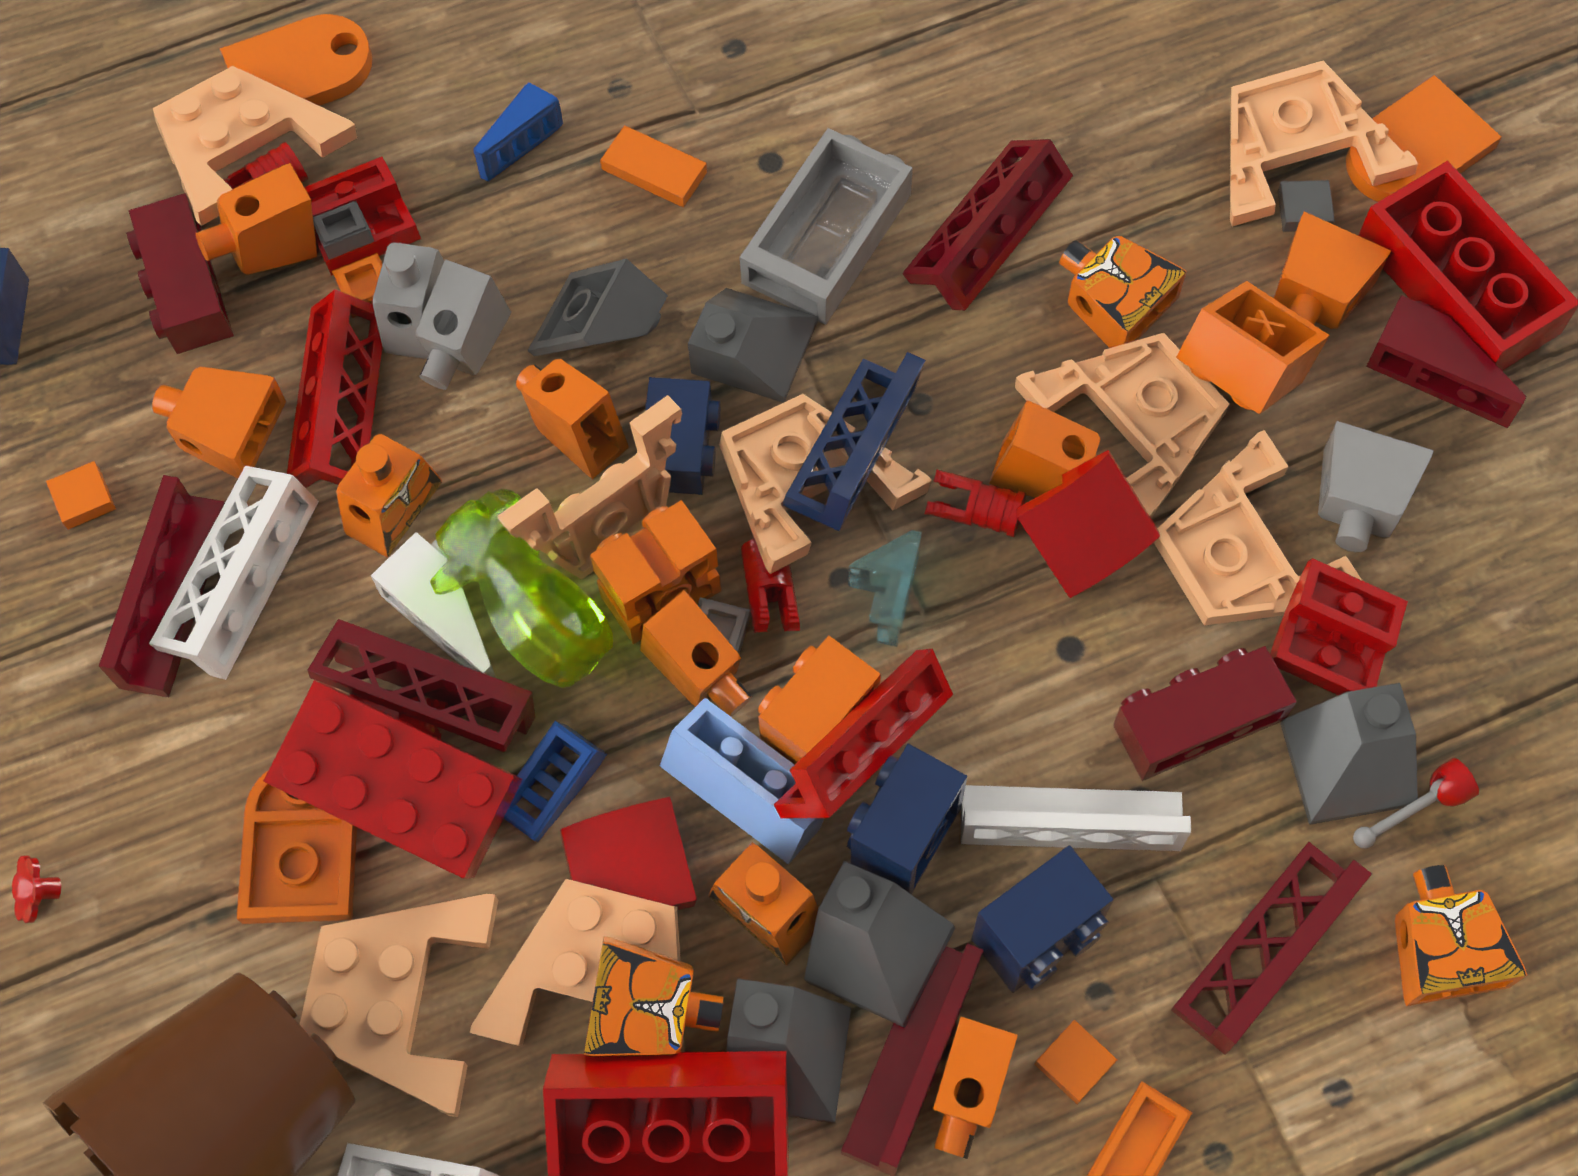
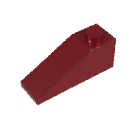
[1366,295,1527,428]

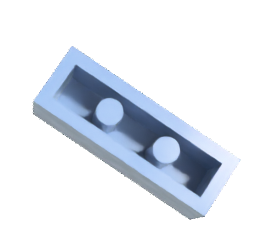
[660,698,825,864]

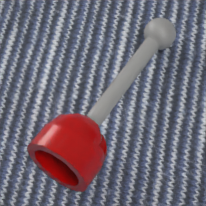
[1353,758,1479,849]

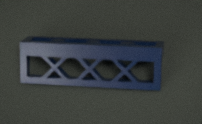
[783,352,926,531]

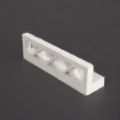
[149,466,319,680]
[961,785,1191,851]

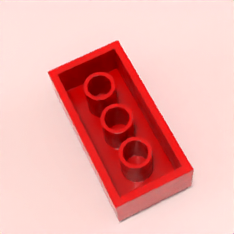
[1358,160,1578,371]
[263,680,523,879]
[543,1051,789,1176]

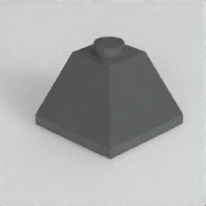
[528,258,668,356]
[688,288,818,403]
[1280,683,1418,825]
[804,861,955,1028]
[726,979,851,1124]

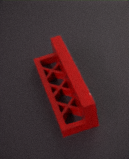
[287,289,383,488]
[774,649,953,818]

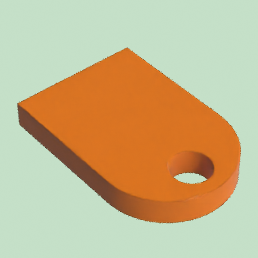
[220,14,372,106]
[1346,75,1502,202]
[237,771,357,924]

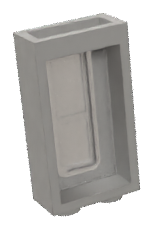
[740,128,913,325]

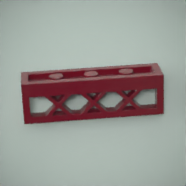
[902,139,1073,311]
[99,475,225,698]
[307,619,535,753]
[1171,842,1372,1055]
[841,943,983,1176]

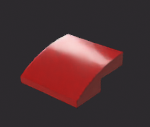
[304,156,421,276]
[1016,450,1160,598]
[1270,558,1408,695]
[560,797,697,910]

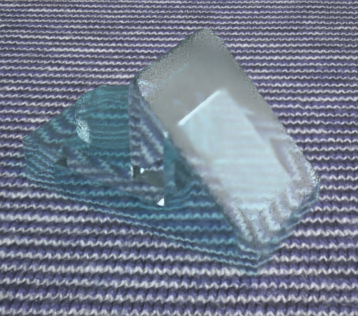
[848,530,922,647]

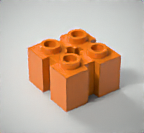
[590,500,721,645]

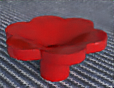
[12,855,61,923]

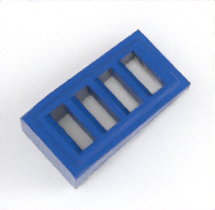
[474,82,563,182]
[504,721,607,842]

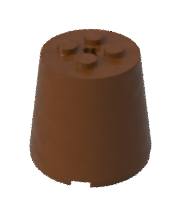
[43,972,355,1176]

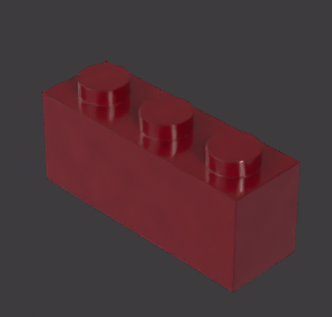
[126,193,234,354]
[1113,646,1297,781]

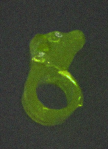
[430,488,613,688]

